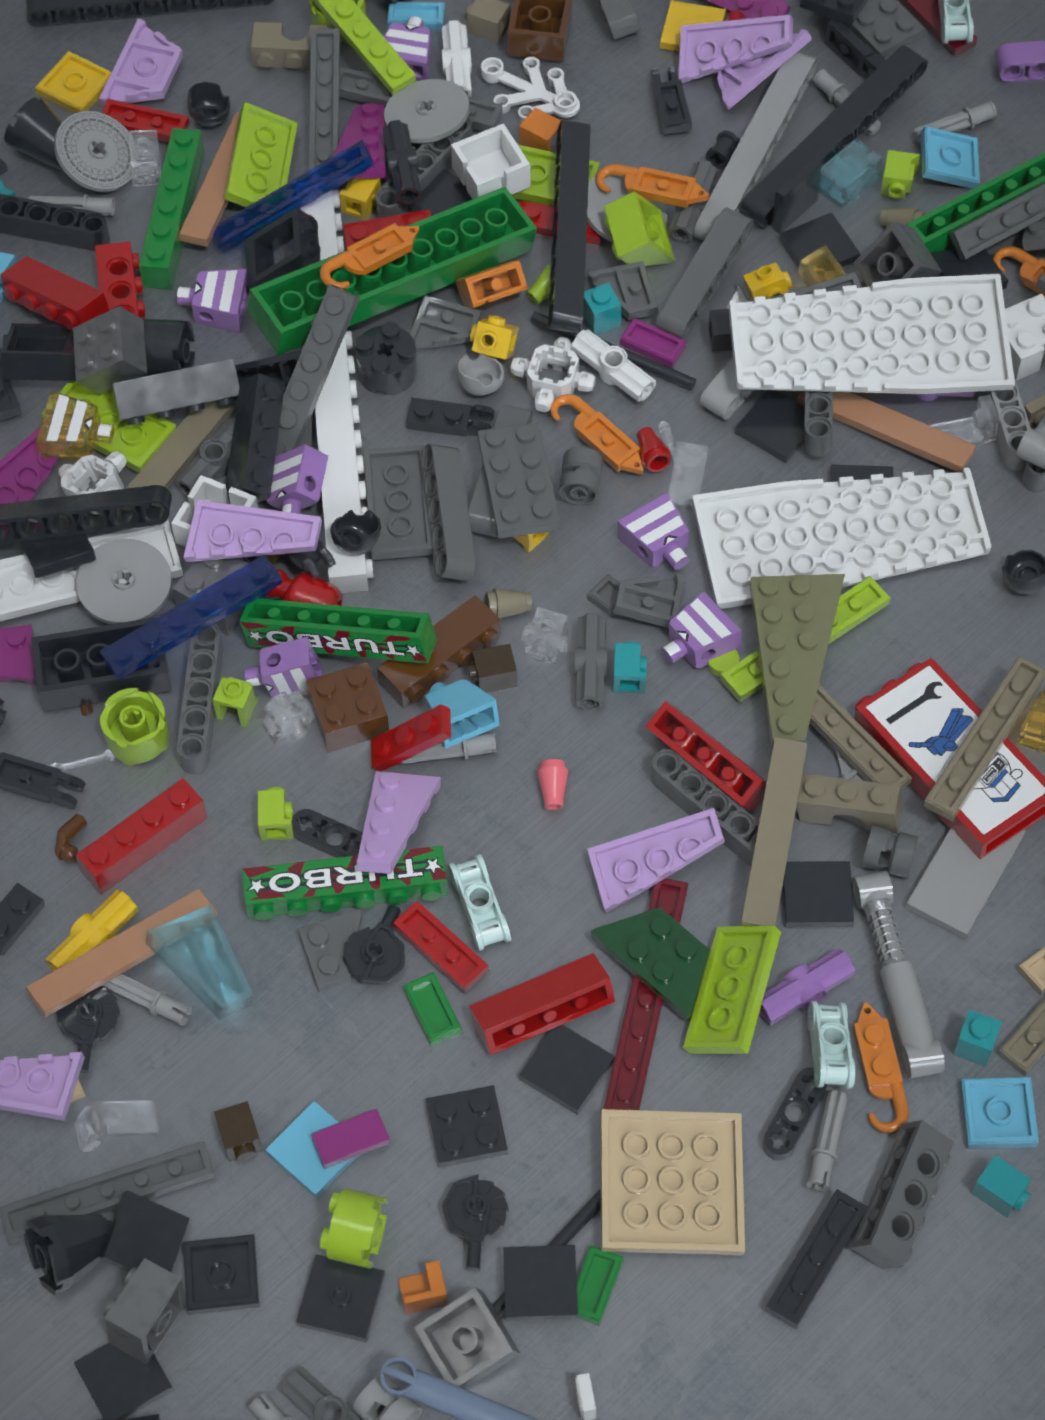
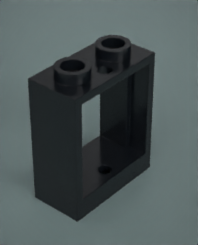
[245,207,321,288]
[0,323,76,381]

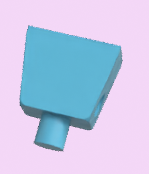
[425,680,500,749]

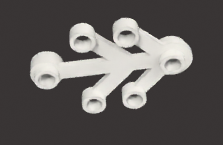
[481,57,580,123]

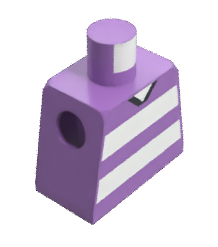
[384,16,431,81]
[177,269,249,333]
[266,444,328,514]
[617,493,689,570]
[661,592,742,668]
[244,637,323,699]

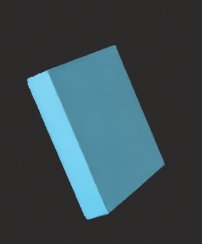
[921,126,980,189]
[960,1077,1039,1149]
[265,1101,358,1199]

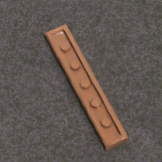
[179,112,240,247]
[797,391,976,472]
[26,888,218,1018]

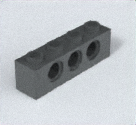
[851,1120,954,1269]

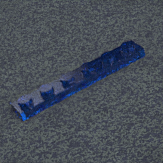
[214,140,374,253]
[100,555,282,680]

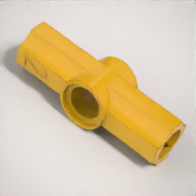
[45,889,139,971]

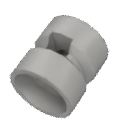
[352,1374,422,1420]

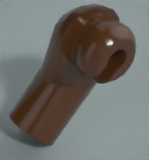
[55,814,87,863]

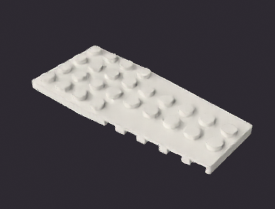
[728,274,1015,394]
[692,467,991,609]

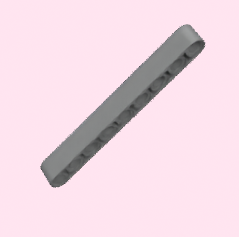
[693,52,818,241]

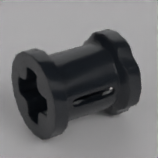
[705,130,740,170]

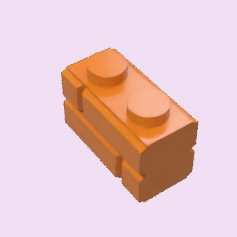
[456,260,528,308]

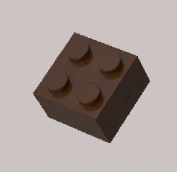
[508,0,572,62]
[306,662,389,753]

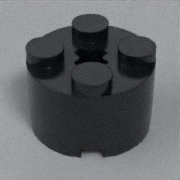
[144,319,195,377]
[355,322,417,395]

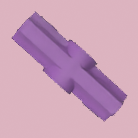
[759,948,856,1026]

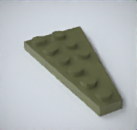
[749,574,845,748]

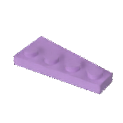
[679,15,793,83]
[183,500,322,562]
[357,771,441,874]
[587,808,725,913]
[0,1052,85,1121]

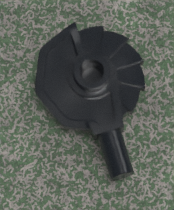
[343,905,405,984]
[56,986,121,1073]
[442,1174,509,1272]

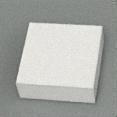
[575,1373,596,1420]

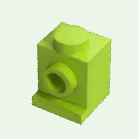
[258,787,294,841]

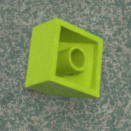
[604,191,675,266]

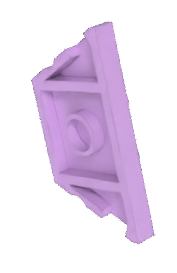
[100,18,183,106]
[716,29,812,109]

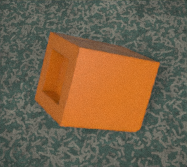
[519,107,560,151]
[399,1260,448,1315]

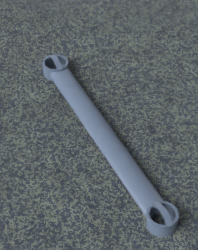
[379,1357,538,1420]

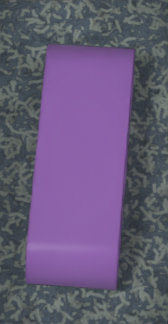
[995,40,1045,82]

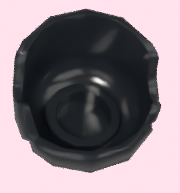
[187,82,230,127]
[330,510,381,554]
[1001,550,1045,594]

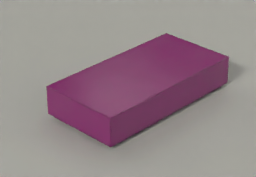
[619,318,687,368]
[311,1108,390,1169]

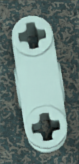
[938,0,974,44]
[448,854,511,952]
[807,1001,855,1089]

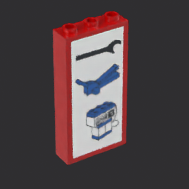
[854,657,1045,860]

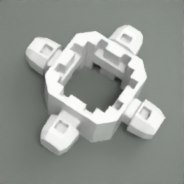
[511,337,596,412]
[58,451,127,518]

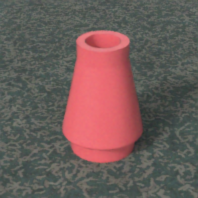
[536,759,569,810]

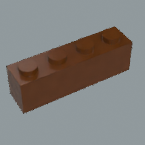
[377,595,501,709]

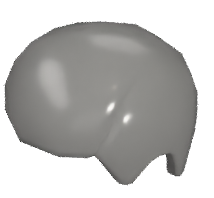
[457,353,504,396]

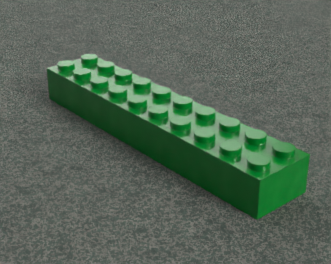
[247,187,537,355]

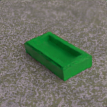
[403,972,462,1047]
[577,1245,624,1326]

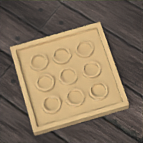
[600,1109,745,1255]

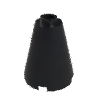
[4,97,64,172]

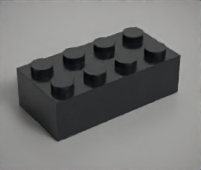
[31,617,172,712]

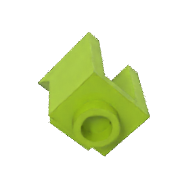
[881,150,920,199]
[212,677,259,727]

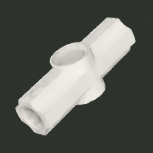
[442,21,472,97]
[571,329,656,402]

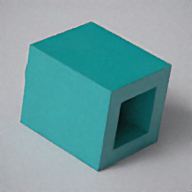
[583,282,621,335]
[953,1009,1002,1067]
[972,1155,1032,1218]

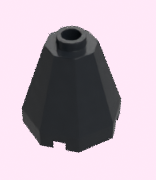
[24,1214,112,1295]

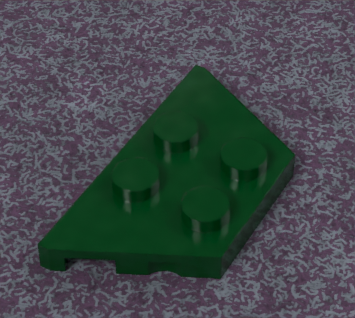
[591,907,710,1021]

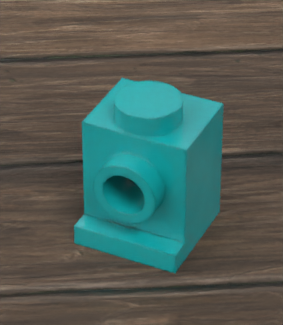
[613,641,647,694]

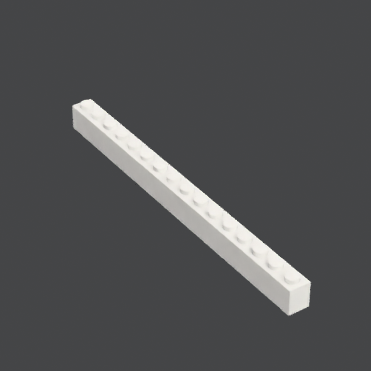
[297,179,374,593]

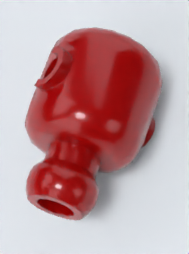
[263,569,343,606]

